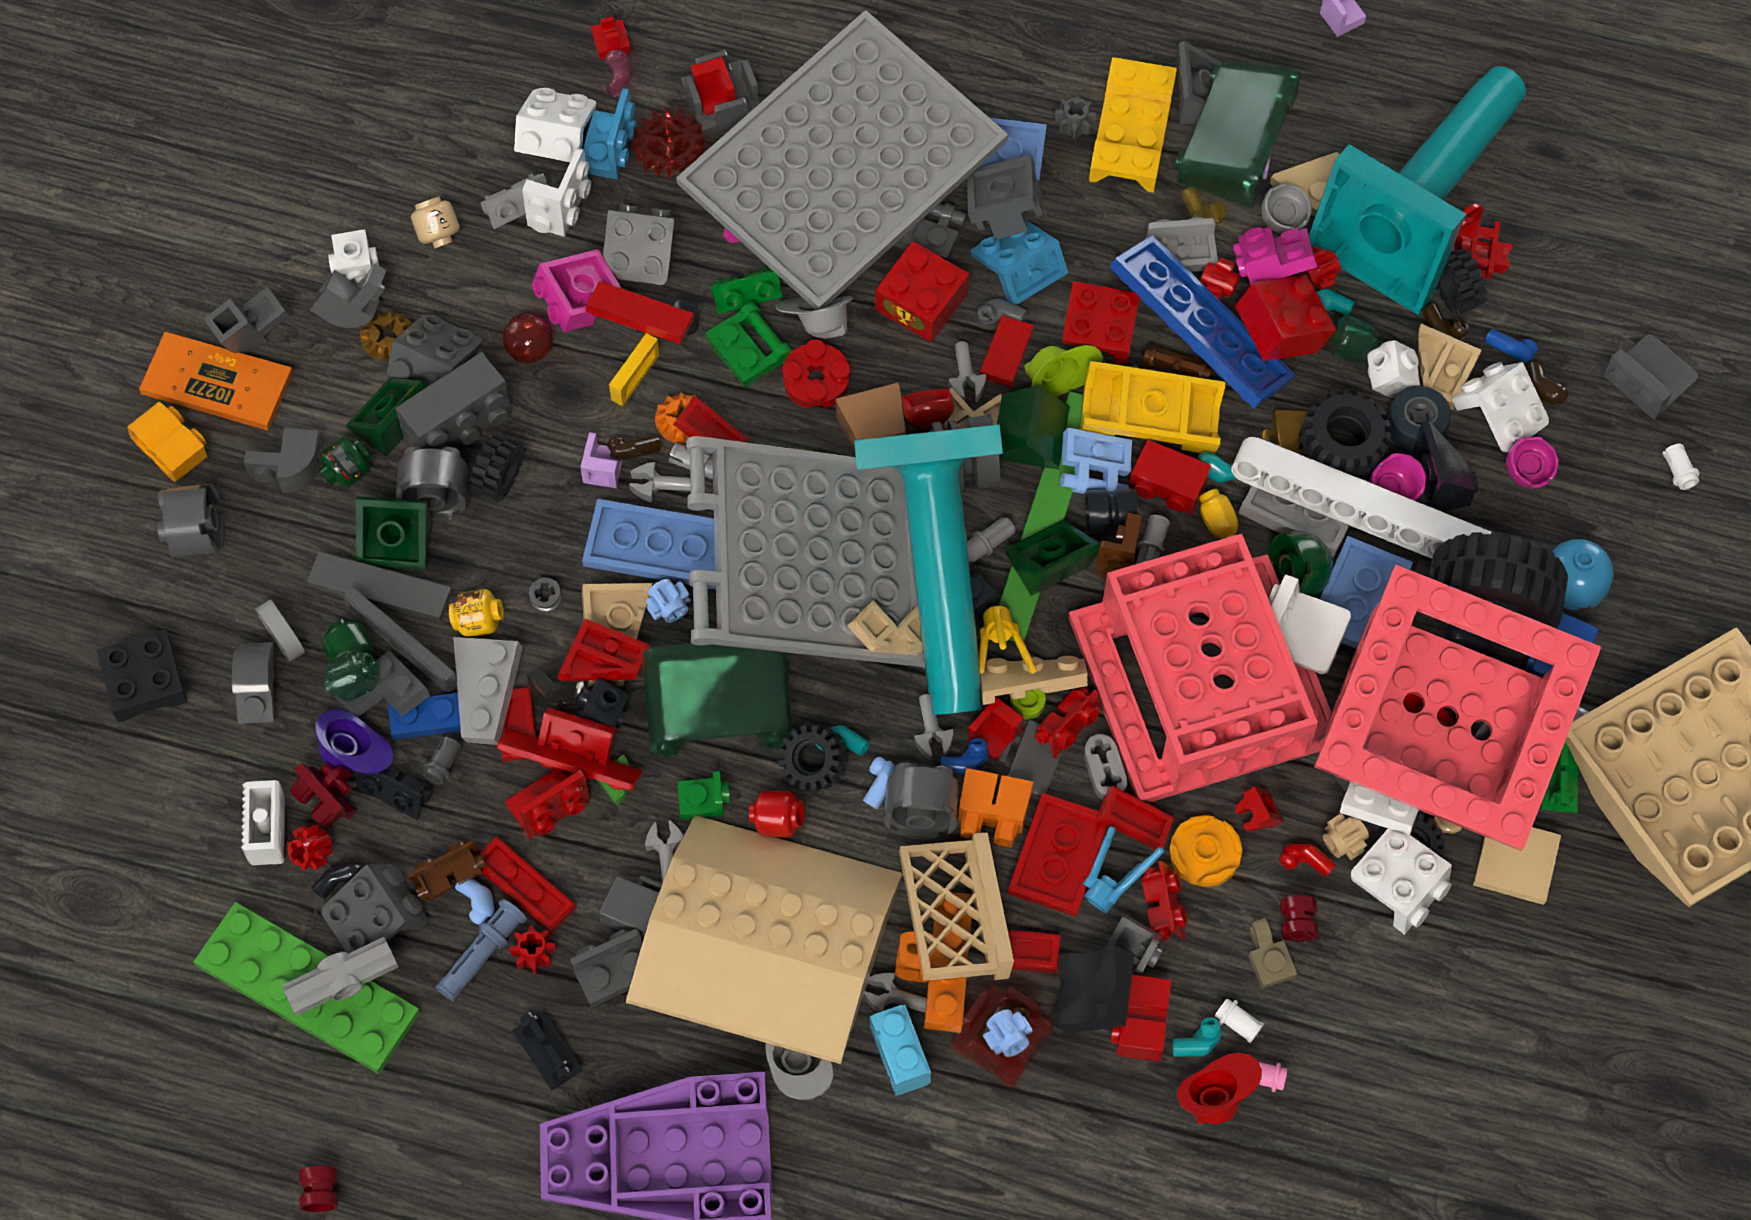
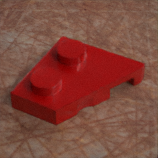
[558,619,651,681]

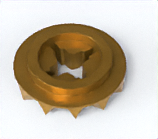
[360,309,412,361]

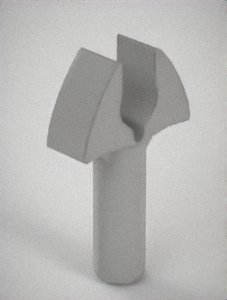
[948,341,986,402]
[629,462,691,502]
[914,694,953,761]
[645,820,683,883]
[863,973,926,1013]

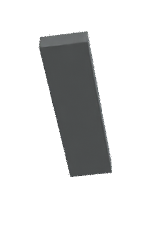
[307,551,452,623]
[344,587,457,694]

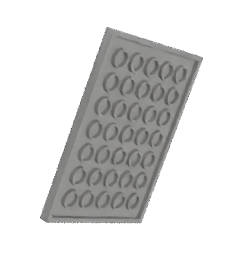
[676,10,1008,310]

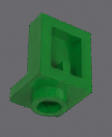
[677,771,730,820]

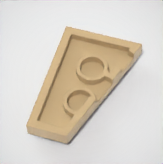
[582,583,653,687]
[980,656,1087,705]

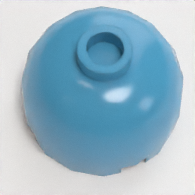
[1552,539,1614,611]

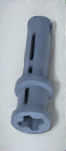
[435,899,527,1002]

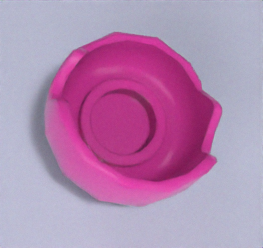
[1505,437,1559,489]
[1369,453,1427,501]

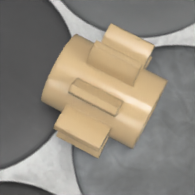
[1323,813,1369,860]

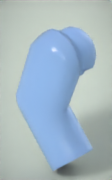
[863,757,895,810]
[455,878,495,925]

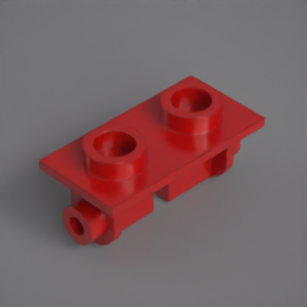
[1034,687,1100,758]
[1141,861,1188,941]

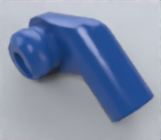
[1486,329,1538,362]
[941,738,989,775]

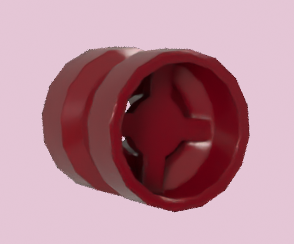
[1280,895,1319,942]
[299,1166,338,1213]

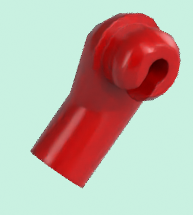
[1279,843,1336,877]

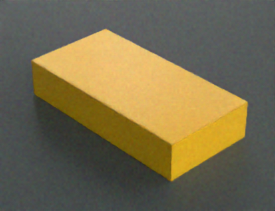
[609,333,660,407]

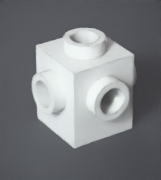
[328,229,379,285]
[1367,340,1420,399]

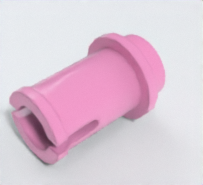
[1259,1062,1288,1092]

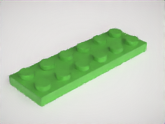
[193,902,420,1075]

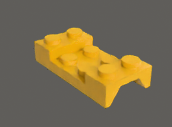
[1089,57,1177,193]
[1080,361,1225,454]

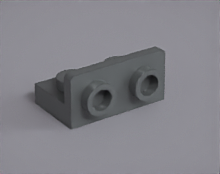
[570,929,642,1008]

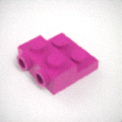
[1233,227,1317,284]
[532,249,621,332]

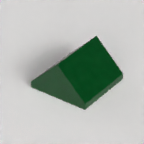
[345,377,426,457]
[997,385,1070,470]
[356,497,433,569]
[1005,520,1100,596]

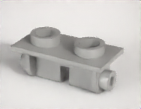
[480,173,547,229]

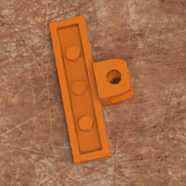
[895,892,973,1033]

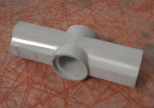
[282,937,398,1016]

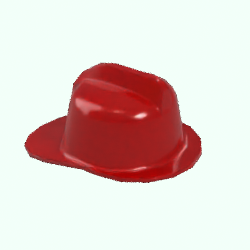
[1177,1053,1262,1124]

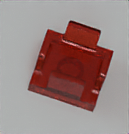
[951,985,1054,1088]

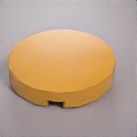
[1169,815,1242,887]

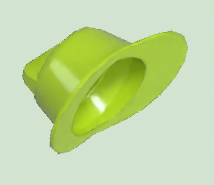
[1024,345,1103,397]

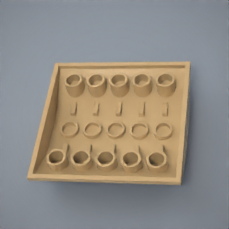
[1565,627,1751,907]
[626,816,903,1064]

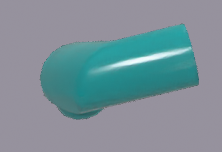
[1316,289,1356,317]
[1197,451,1237,483]
[816,725,870,757]
[1172,1017,1222,1057]

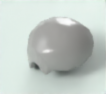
[1261,183,1312,234]

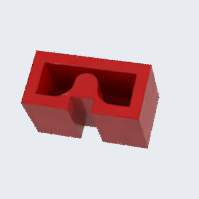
[1129,440,1212,514]
[1110,975,1171,1062]

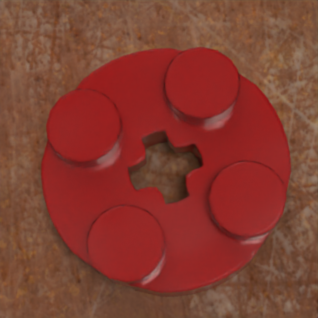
[782,340,850,409]

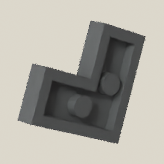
[332,651,430,717]

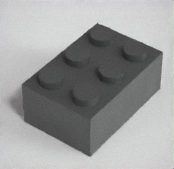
[395,352,512,450]

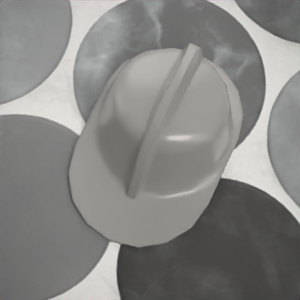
[776,296,853,339]
[765,1043,833,1100]

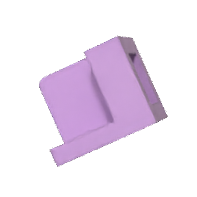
[1320,0,1366,37]
[580,432,623,489]

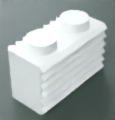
[241,780,285,865]

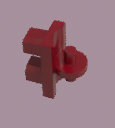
[288,762,357,828]

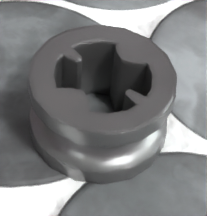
[529,578,562,612]

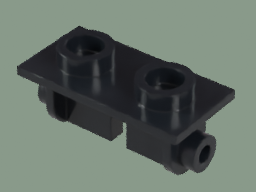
[356,765,433,820]
[512,1010,583,1091]

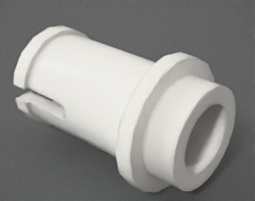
[1663,444,1700,490]
[1215,998,1264,1043]

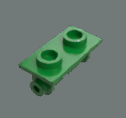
[709,267,782,315]
[1541,741,1578,813]

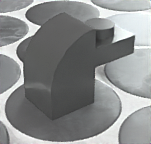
[310,263,386,328]
[203,287,290,353]
[244,428,323,493]
[232,642,276,724]

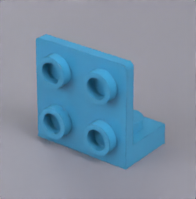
[583,88,637,180]
[970,219,1069,305]

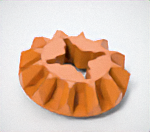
[655,391,706,444]

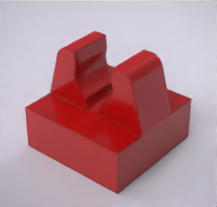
[591,16,631,60]
[1235,786,1283,832]

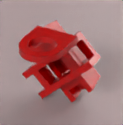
[1451,203,1513,280]

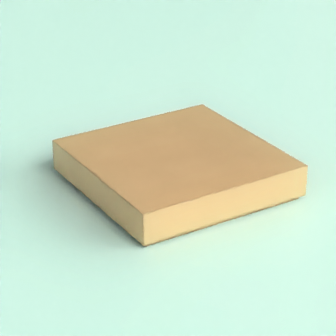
[1473,827,1561,905]

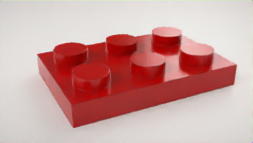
[1008,793,1108,917]

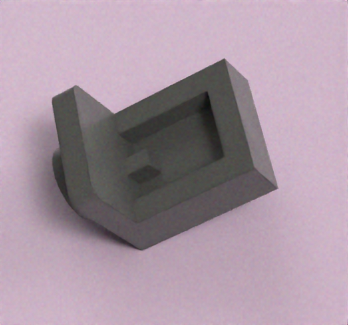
[1106,914,1164,974]

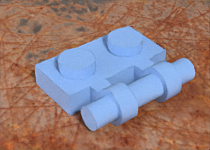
[1060,428,1132,494]

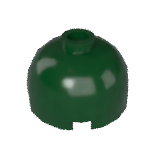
[1268,531,1334,597]

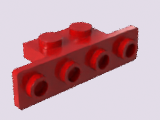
[497,707,643,790]

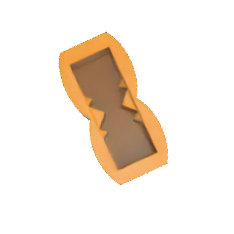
[127,402,207,482]

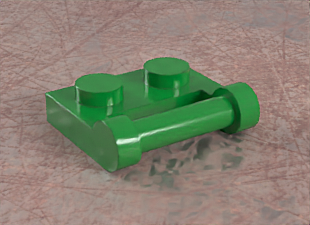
[705,302,793,388]

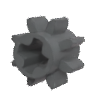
[1054,96,1096,139]

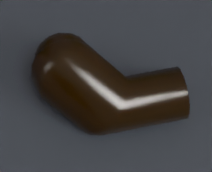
[1422,303,1469,341]

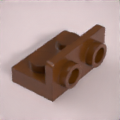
[1095,513,1142,581]

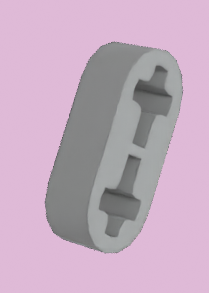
[255,600,305,662]
[1084,734,1127,801]

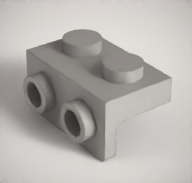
[1146,217,1218,272]

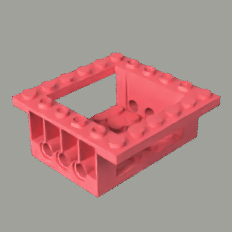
[1068,534,1331,803]
[1314,564,1601,851]

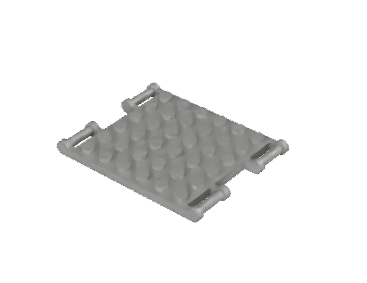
[686,436,925,669]

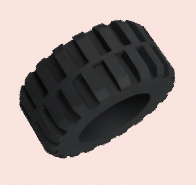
[1429,532,1568,644]

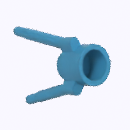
[1083,826,1164,914]

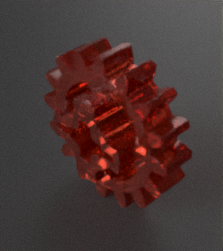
[632,108,705,177]

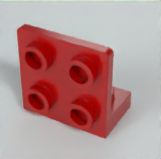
[1062,281,1139,366]
[505,768,590,840]

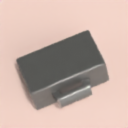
[997,720,1062,797]
[599,875,663,940]

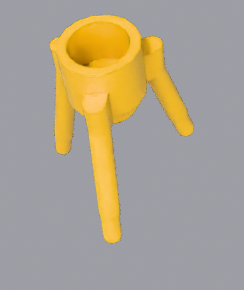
[979,606,1037,675]

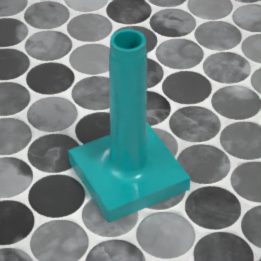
[1309,66,1526,315]
[854,424,1003,714]

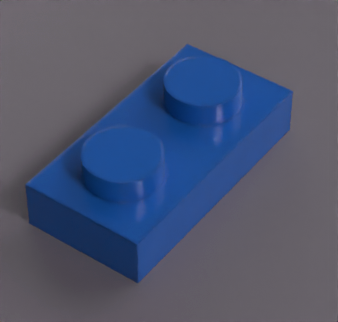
[388,693,461,740]

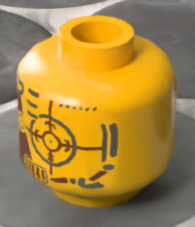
[449,589,504,638]

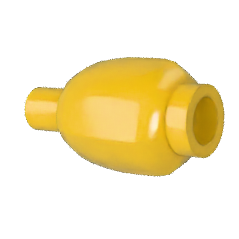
[1199,489,1239,540]

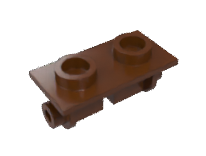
[1141,344,1213,379]
[407,840,487,901]

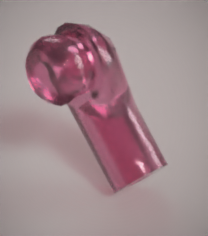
[605,49,633,97]

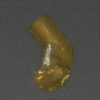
[1181,187,1227,225]

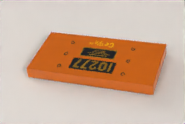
[139,332,293,431]

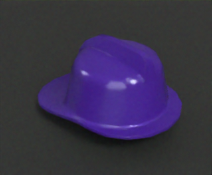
[315,710,393,774]

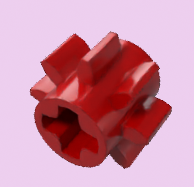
[1300,246,1341,290]
[1200,258,1240,300]
[287,824,333,871]
[509,925,557,974]

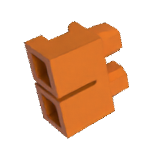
[958,768,1034,848]

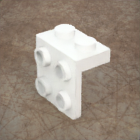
[514,88,596,162]
[522,148,591,237]
[1451,362,1549,452]
[1269,574,1351,674]
[1351,829,1452,935]

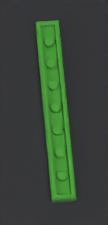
[999,391,1083,643]

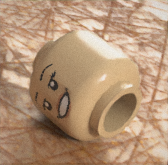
[410,196,460,248]

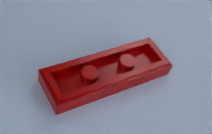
[586,281,694,345]
[478,836,576,934]

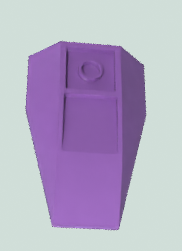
[540,1072,773,1220]

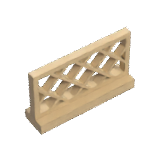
[899,833,1014,981]

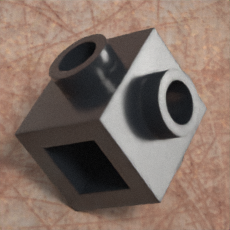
[574,677,629,728]

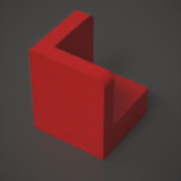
[691,57,736,115]
[968,697,1024,760]

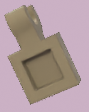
[1248,918,1297,989]

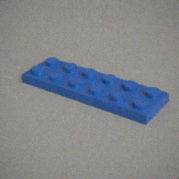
[1109,235,1296,409]

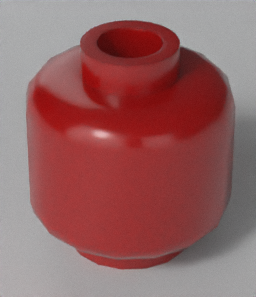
[749,790,805,838]

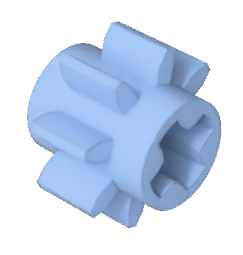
[646,579,690,623]
[983,1010,1033,1057]

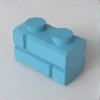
[870,1004,931,1096]

